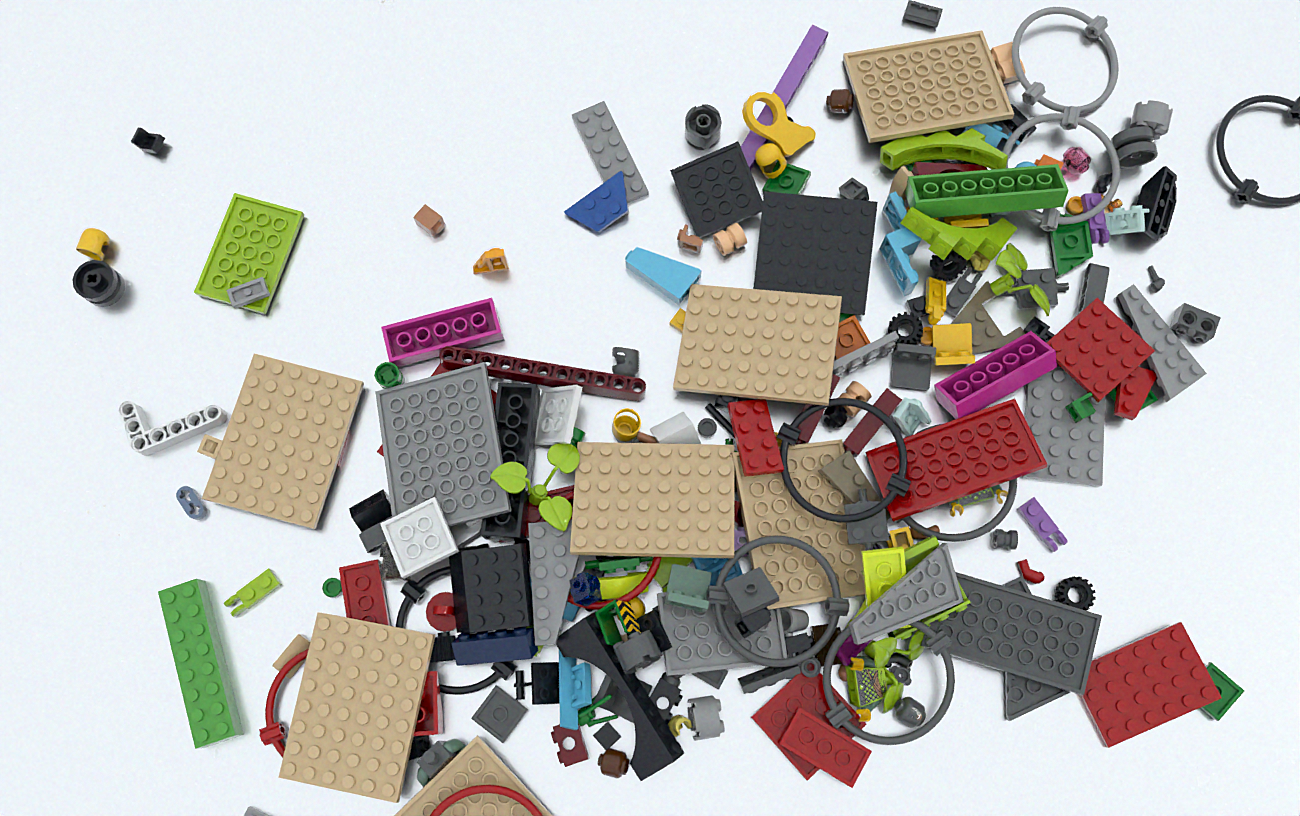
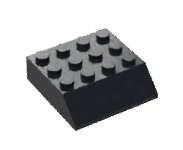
[449,543,534,633]

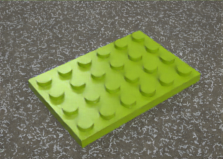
[194,193,305,315]

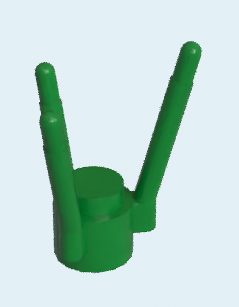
[578,695,618,727]

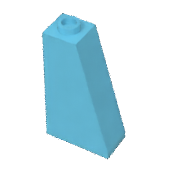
[625,247,702,305]

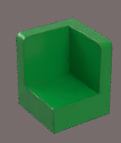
[1065,392,1096,423]

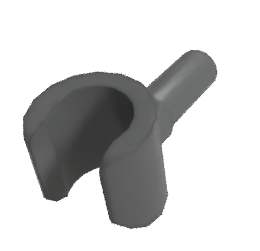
[1148,265,1165,292]

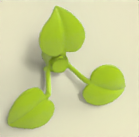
[990,243,1050,317]
[490,443,580,532]
[864,630,925,714]

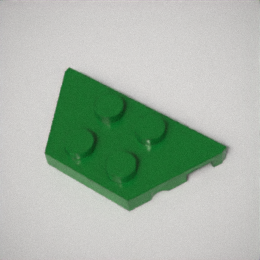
[1050,213,1093,277]

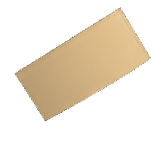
[889,166,914,204]

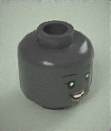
[894,697,926,728]

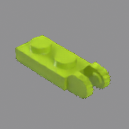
[224,568,281,617]

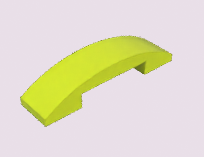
[569,571,649,599]

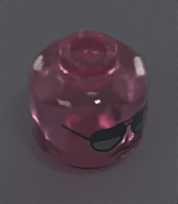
[1062,147,1091,174]

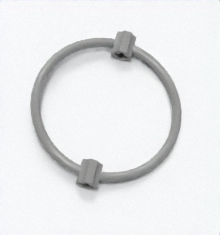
[1012,7,1119,113]
[1003,106,1120,231]

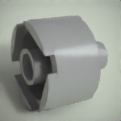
[1130,100,1173,140]
[687,695,725,741]

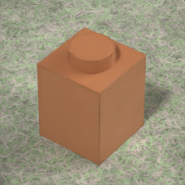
[413,204,445,237]

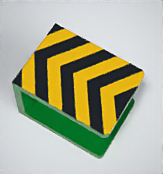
[595,599,642,646]

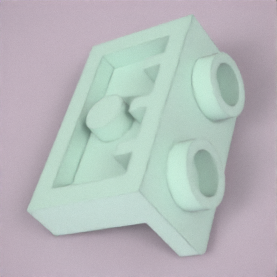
[1105,205,1149,235]

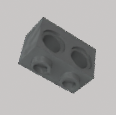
[1170,303,1221,343]

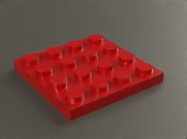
[1047,298,1155,402]
[751,663,867,781]

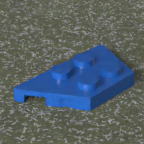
[564,171,629,232]

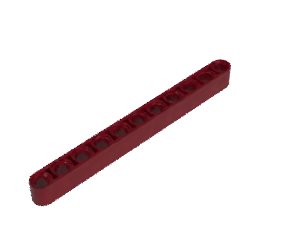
[439,346,646,401]

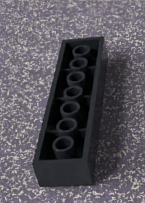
[480,382,540,542]

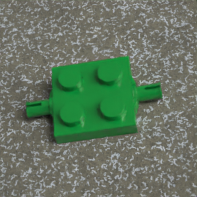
[585,556,653,573]

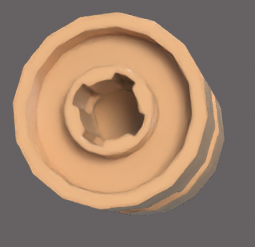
[713,223,747,256]
[838,381,872,417]

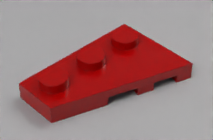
[1114,366,1157,420]

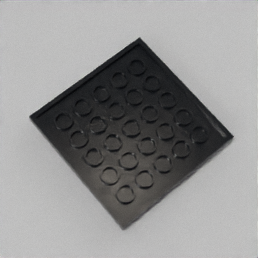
[753,191,878,316]

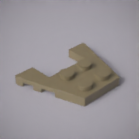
[951,281,1025,355]

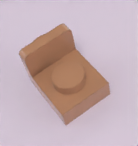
[677,224,703,253]

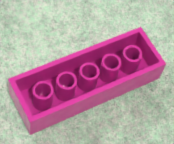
[381,297,504,367]
[934,331,1057,419]

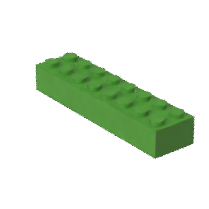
[905,164,1069,218]
[158,578,244,749]

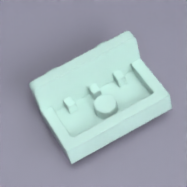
[893,397,932,436]

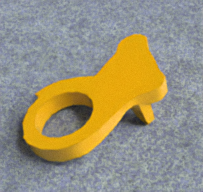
[742,92,816,157]

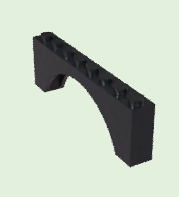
[556,611,684,781]

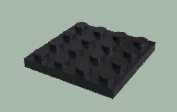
[670,141,763,238]

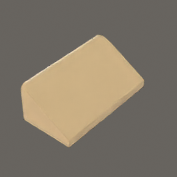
[272,634,311,679]

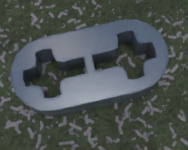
[176,486,207,520]

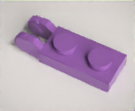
[1081,193,1110,244]
[1018,497,1068,552]

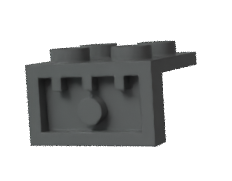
[891,343,936,390]
[593,674,652,723]

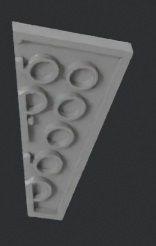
[1117,284,1207,402]
[528,520,579,646]
[849,543,964,645]

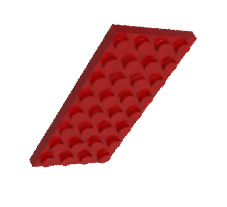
[865,398,1047,522]

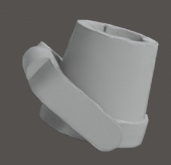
[780,607,809,639]

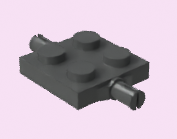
[1004,268,1069,308]
[844,489,889,551]

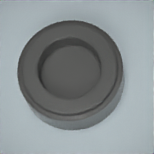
[698,418,717,438]

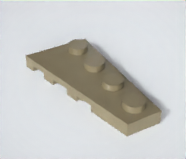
[818,451,891,520]

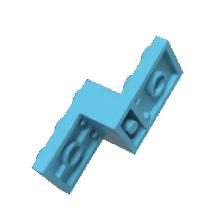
[879,191,922,297]

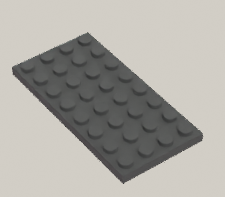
[921,572,1102,695]

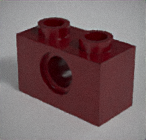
[551,723,590,767]

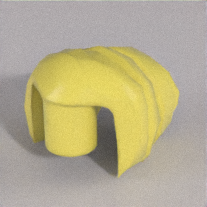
[970,250,990,271]
[668,715,692,737]

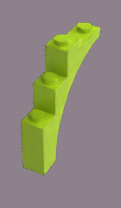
[880,128,1008,171]
[900,207,1017,261]

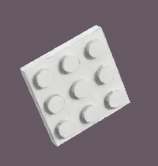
[535,385,583,446]
[380,497,459,579]

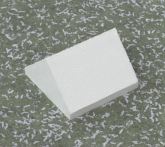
[650,411,701,444]

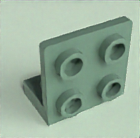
[664,564,712,613]

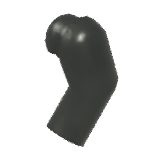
[885,652,913,669]

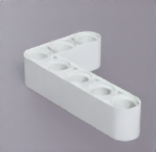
[118,400,228,456]

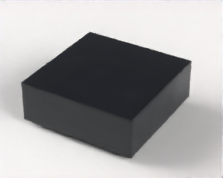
[593,722,621,750]

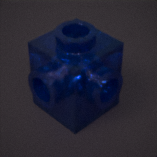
[569,572,602,607]

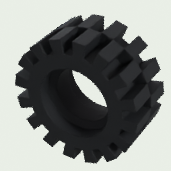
[930,250,967,281]
[888,312,923,345]
[1055,576,1096,611]

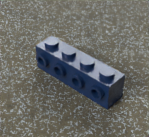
[451,627,538,666]

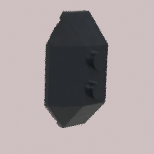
[1136,166,1177,241]

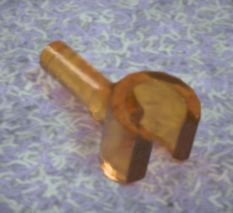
[1101,194,1123,212]

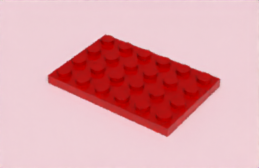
[1080,622,1222,748]

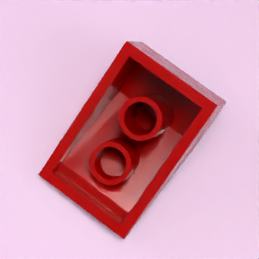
[414,671,443,736]

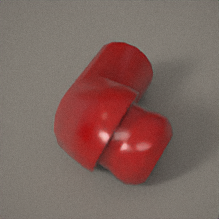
[1018,559,1045,584]

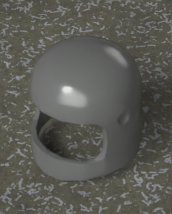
[612,347,640,377]

